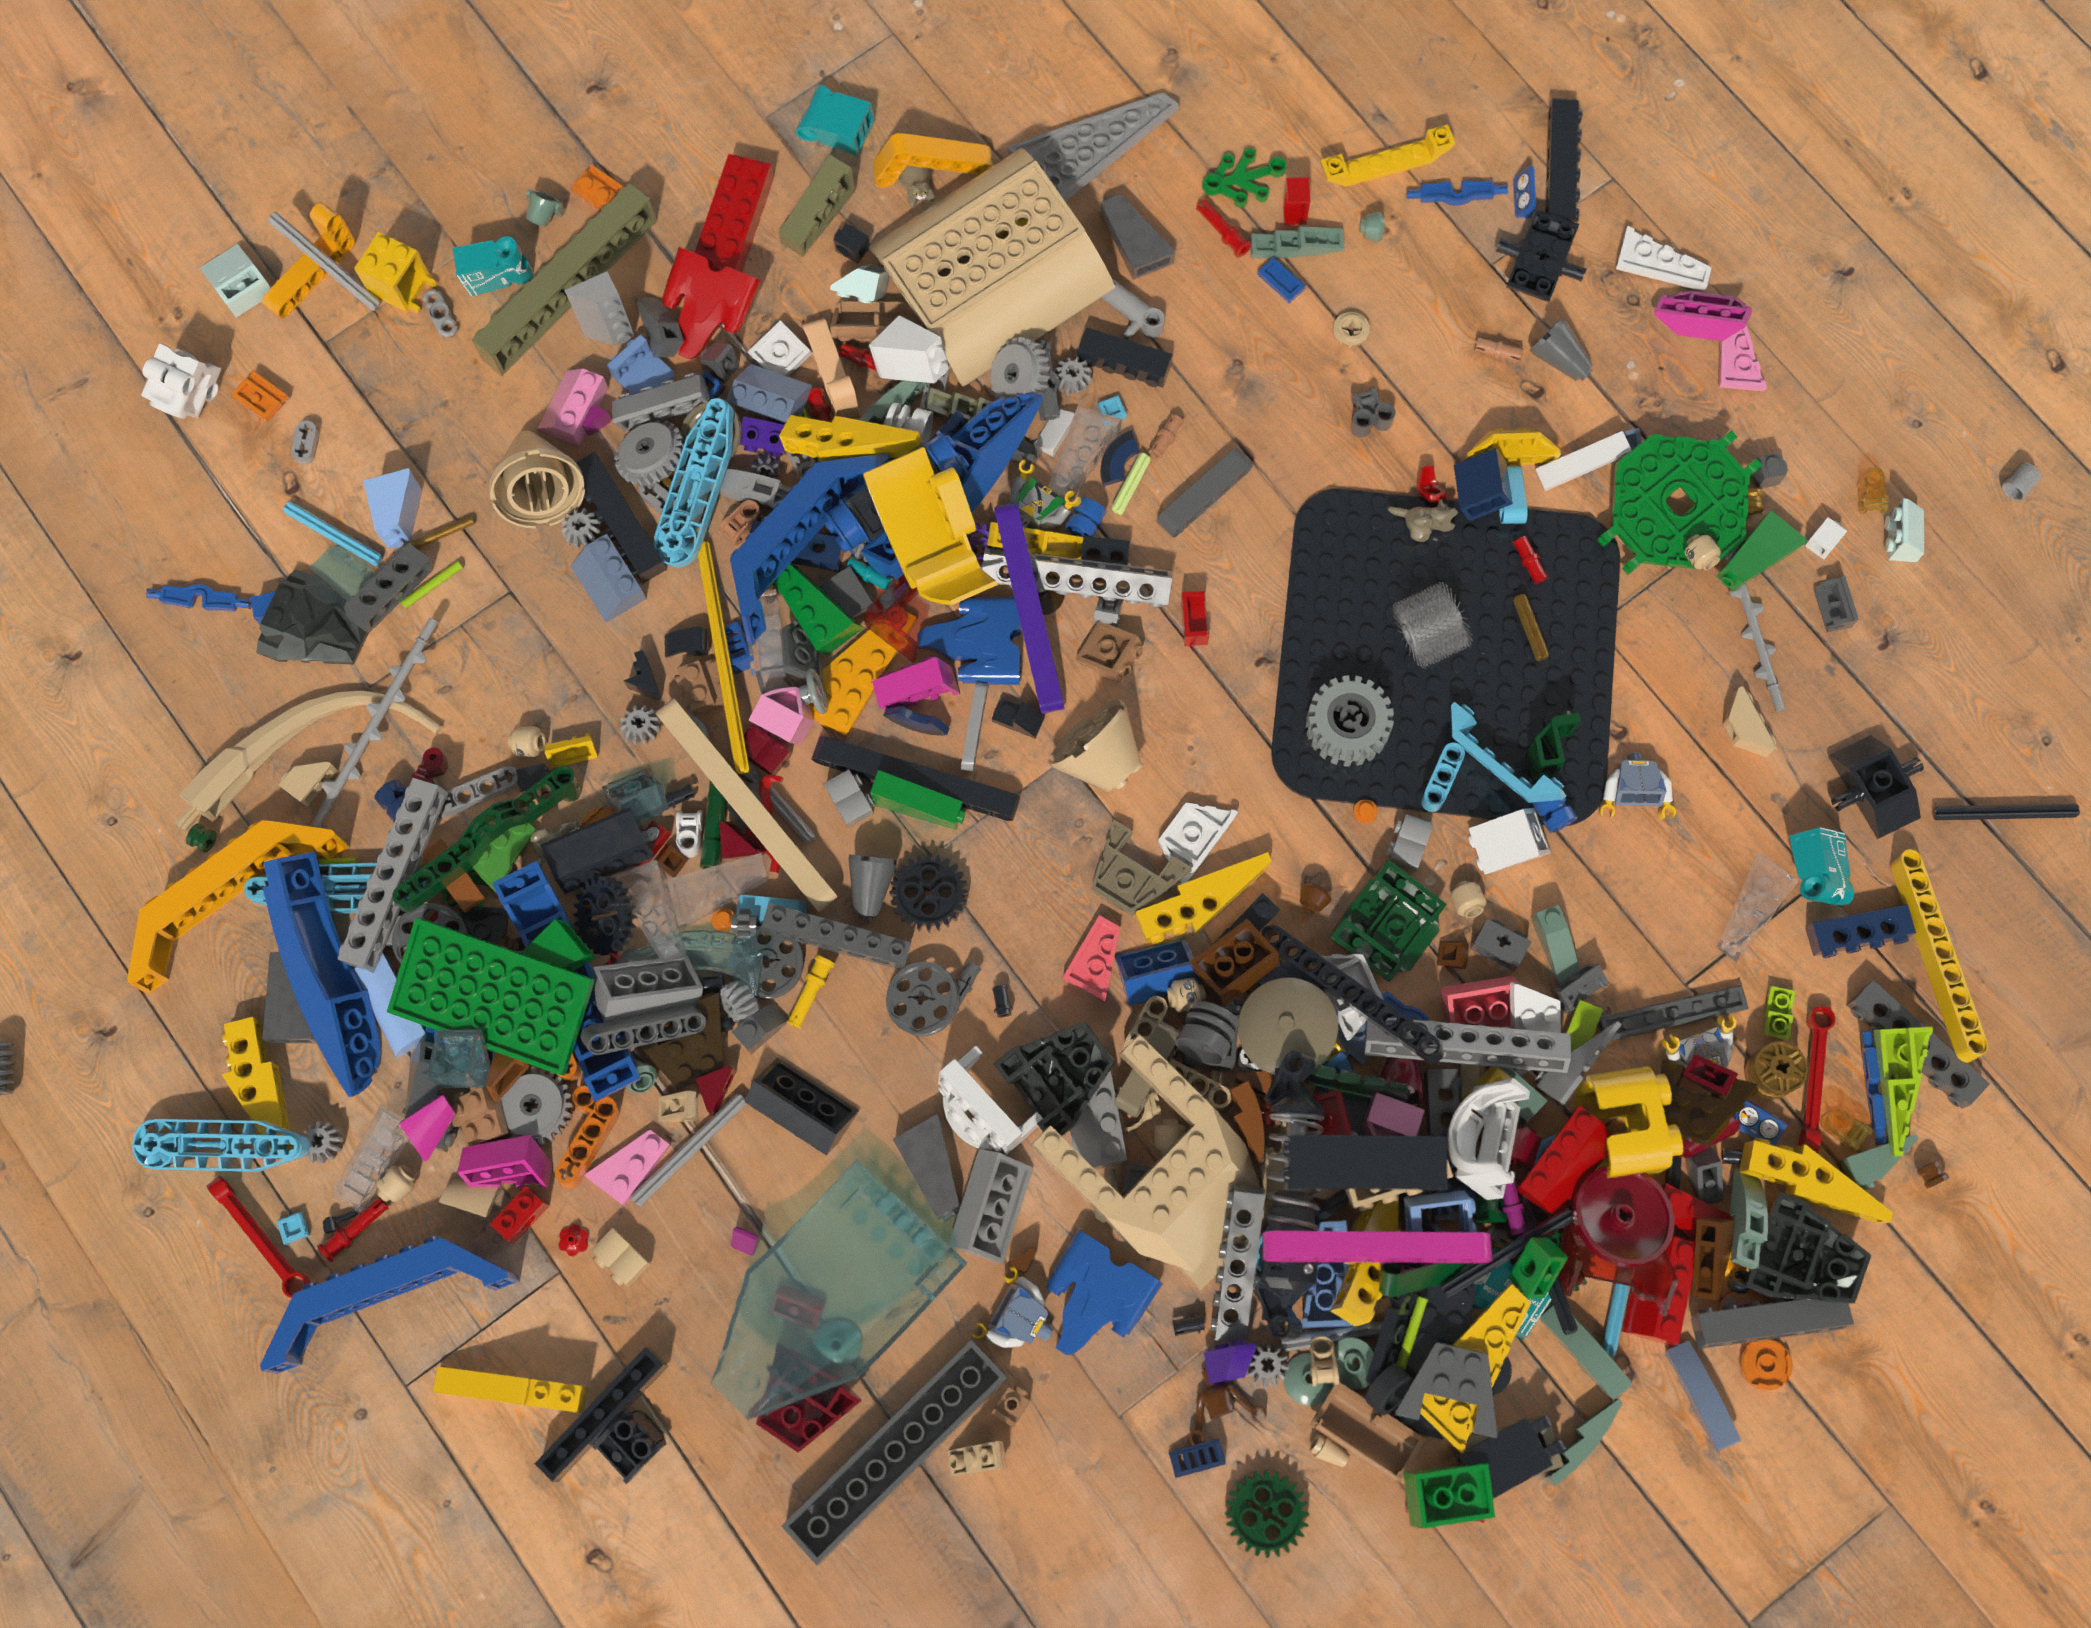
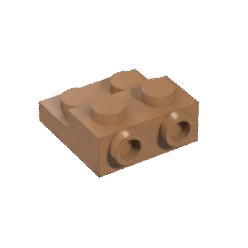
[1076,621,1143,683]
[675,658,739,716]
[449,1083,508,1147]

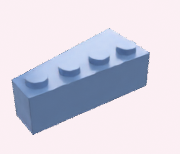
[1302,1221,1354,1329]

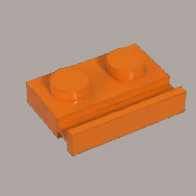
[571,164,625,212]
[231,370,289,423]

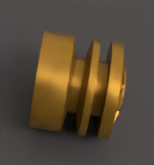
[1744,1041,1808,1100]

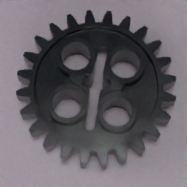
[889,854,968,933]
[573,876,637,956]

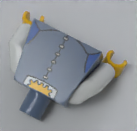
[1599,752,1676,820]
[972,1267,1053,1348]

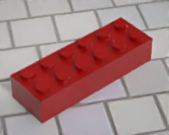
[694,153,774,272]

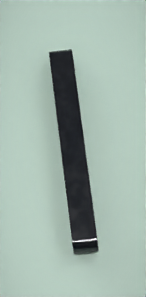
[811,736,1021,821]
[1261,925,1444,1063]

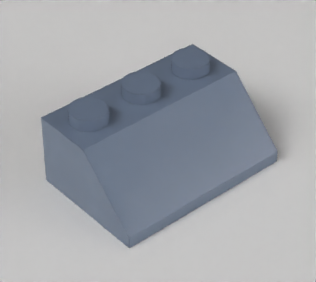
[726,364,812,425]
[571,534,646,623]

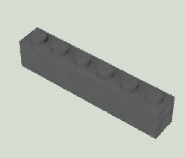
[1691,1298,1854,1349]

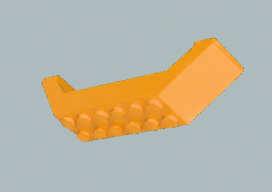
[127,820,349,994]

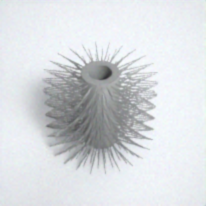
[1393,582,1472,668]

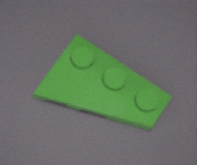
[465,823,536,892]

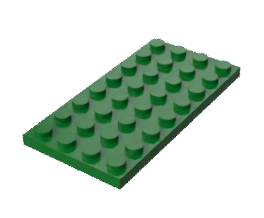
[387,918,595,1076]

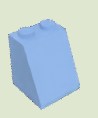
[363,468,422,548]

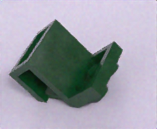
[1526,711,1581,779]

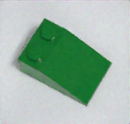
[1403,1463,1496,1529]

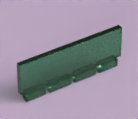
[1306,1064,1411,1103]

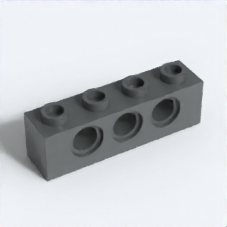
[344,543,433,634]

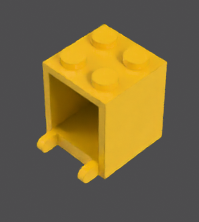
[354,232,437,313]

